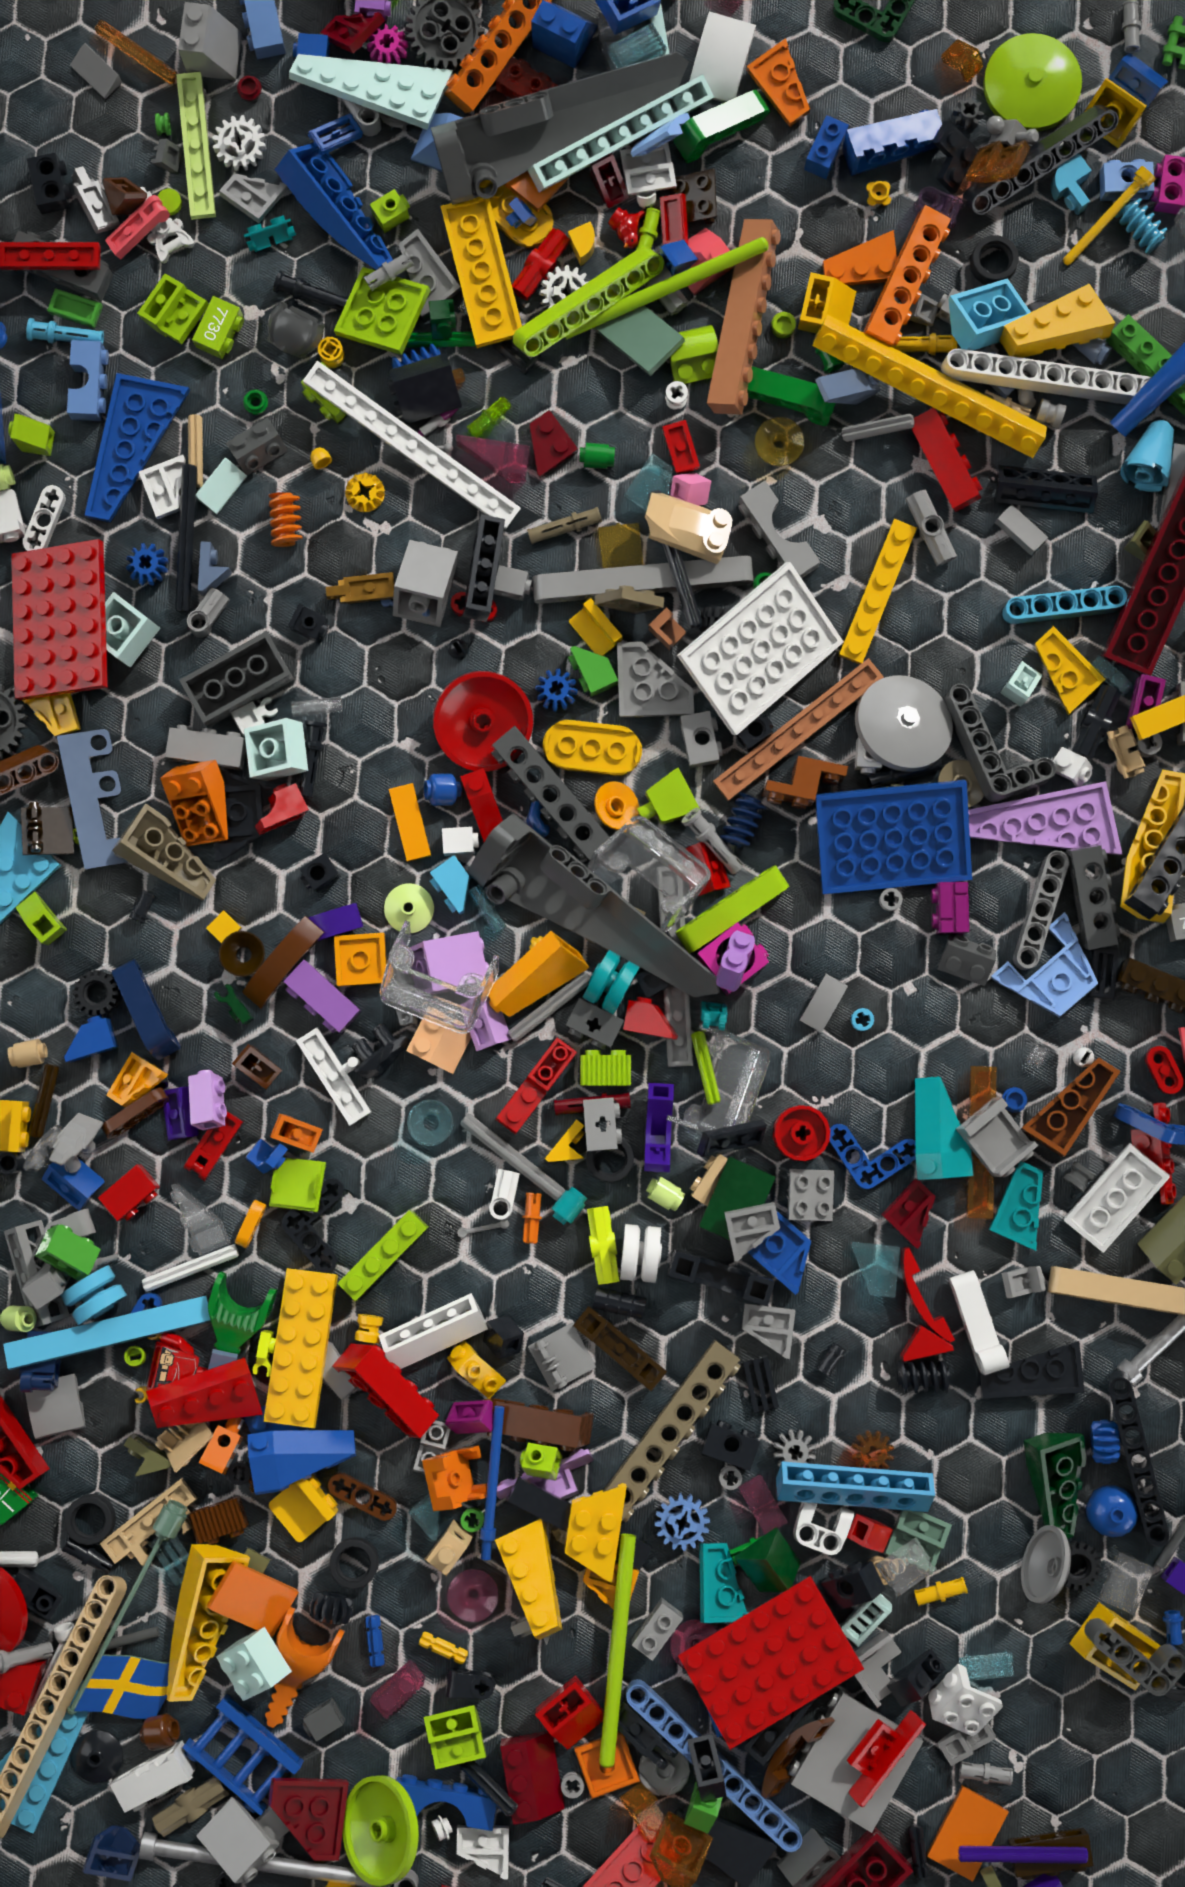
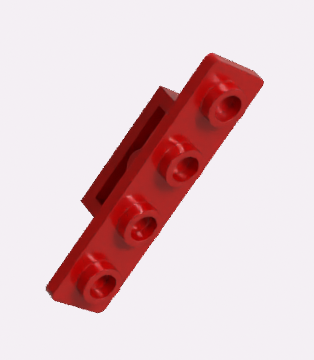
[1131,1103,1176,1205]
[847,1710,926,1808]

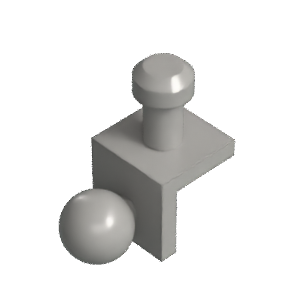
[986,116,1039,155]

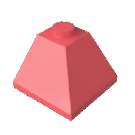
[687,228,734,295]

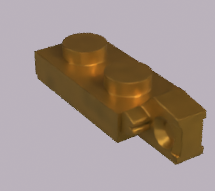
[326,572,394,604]

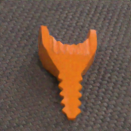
[265,1606,345,1728]

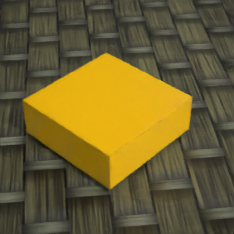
[206,910,242,943]

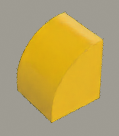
[568,222,595,266]

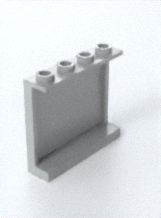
[788,1688,923,1833]

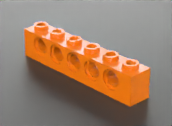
[444,0,552,114]
[863,205,951,347]

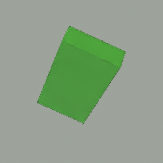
[47,288,103,329]

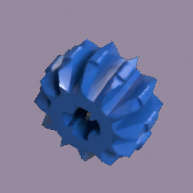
[126,543,169,586]
[535,669,578,712]
[1090,1420,1120,1464]

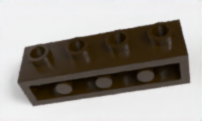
[1116,958,1185,1014]

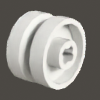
[620,1224,662,1283]

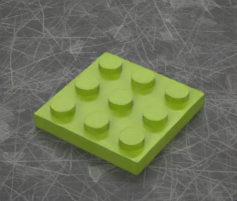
[334,267,431,355]

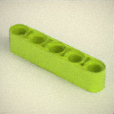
[675,865,789,954]

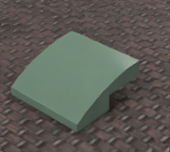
[883,1510,952,1575]

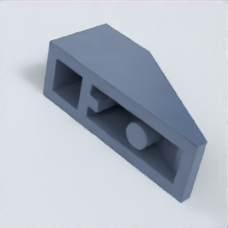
[815,368,881,405]

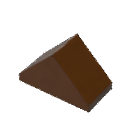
[103,177,147,215]
[232,1044,282,1089]

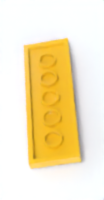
[441,197,522,348]
[263,1268,338,1428]

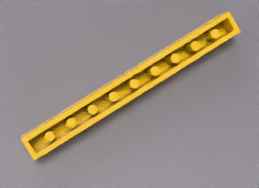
[812,314,1047,458]

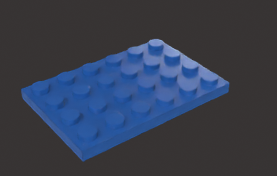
[815,780,972,894]

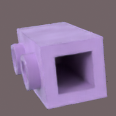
[188,1070,227,1130]

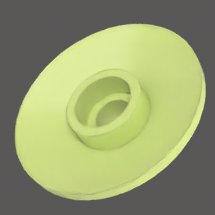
[384,884,434,933]

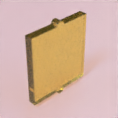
[598,523,644,569]

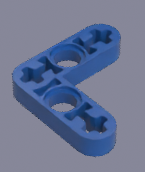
[1114,1103,1185,1145]
[829,1124,916,1189]

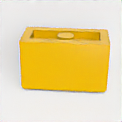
[569,598,622,656]

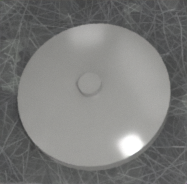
[855,675,953,772]

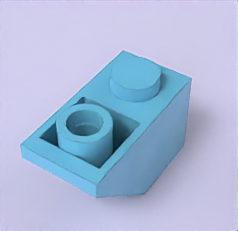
[430,855,470,915]

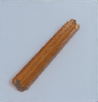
[95,20,177,84]

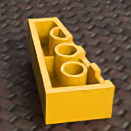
[999,284,1115,358]
[495,1519,562,1640]

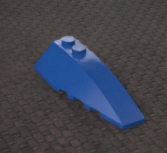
[274,143,393,270]

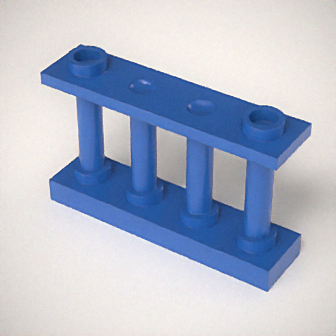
[182,1694,304,1816]

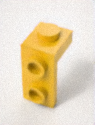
[447,1340,506,1398]

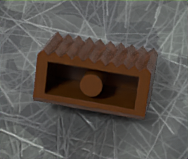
[188,1495,249,1545]

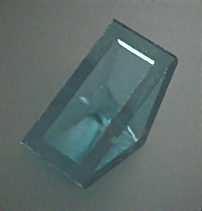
[408,1492,440,1541]

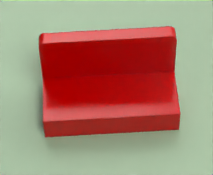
[679,842,731,898]

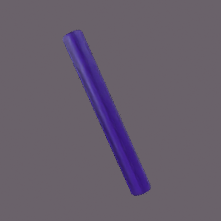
[958,1846,1088,1863]

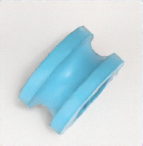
[850,1008,874,1031]

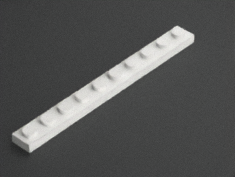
[303,361,521,529]

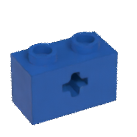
[804,115,849,179]

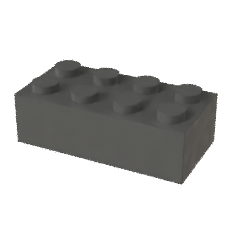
[179,631,294,728]

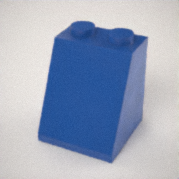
[531,0,598,69]

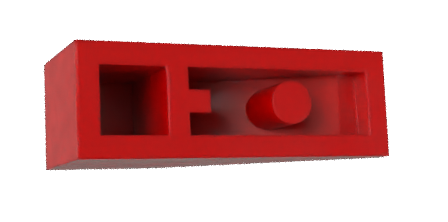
[460,768,503,842]

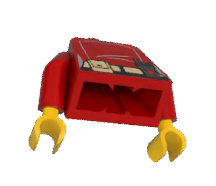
[135,1332,208,1403]

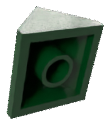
[734,1527,801,1592]

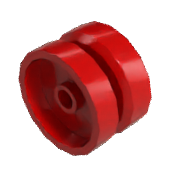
[772,1105,830,1161]

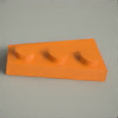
[746,38,810,127]
[822,230,897,286]

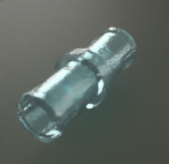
[467,884,507,935]

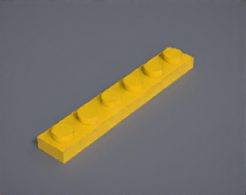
[839,519,917,665]

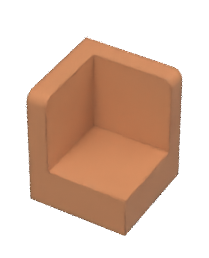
[648,607,686,651]

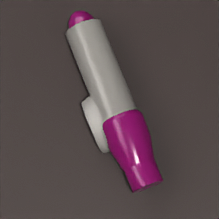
[418,408,459,437]

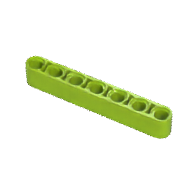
[513,247,665,357]

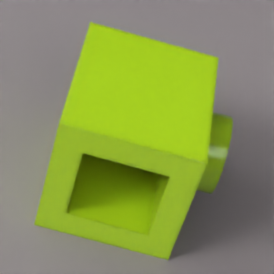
[370,189,410,233]
[520,1443,562,1481]

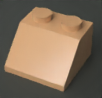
[406,1006,472,1074]

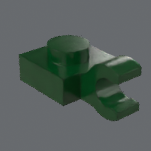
[214,984,254,1025]

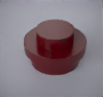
[237,76,262,101]

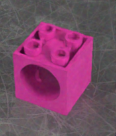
[696,922,769,996]

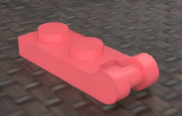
[105,195,170,260]

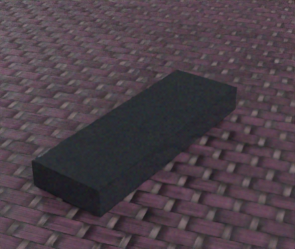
[697,1120,767,1157]

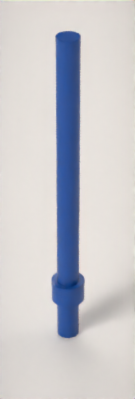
[480,1406,505,1560]

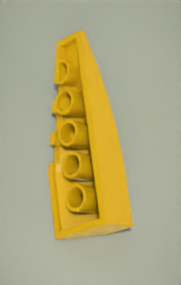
[1120,770,1185,923]
[167,1544,250,1702]

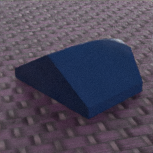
[82,1825,141,1882]

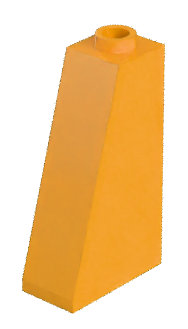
[486,931,589,1017]

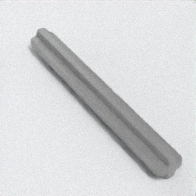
[460,1114,565,1200]

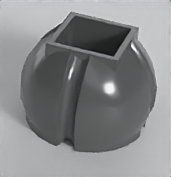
[267,302,325,359]

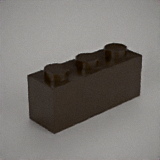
[1008,1828,1094,1880]

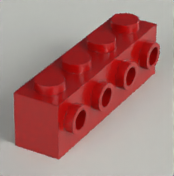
[912,408,983,512]

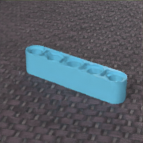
[1002,586,1127,624]

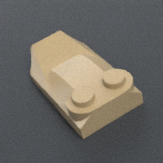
[645,492,732,564]

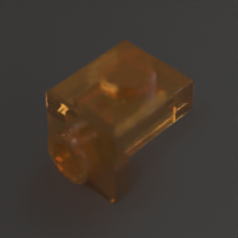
[941,39,983,82]

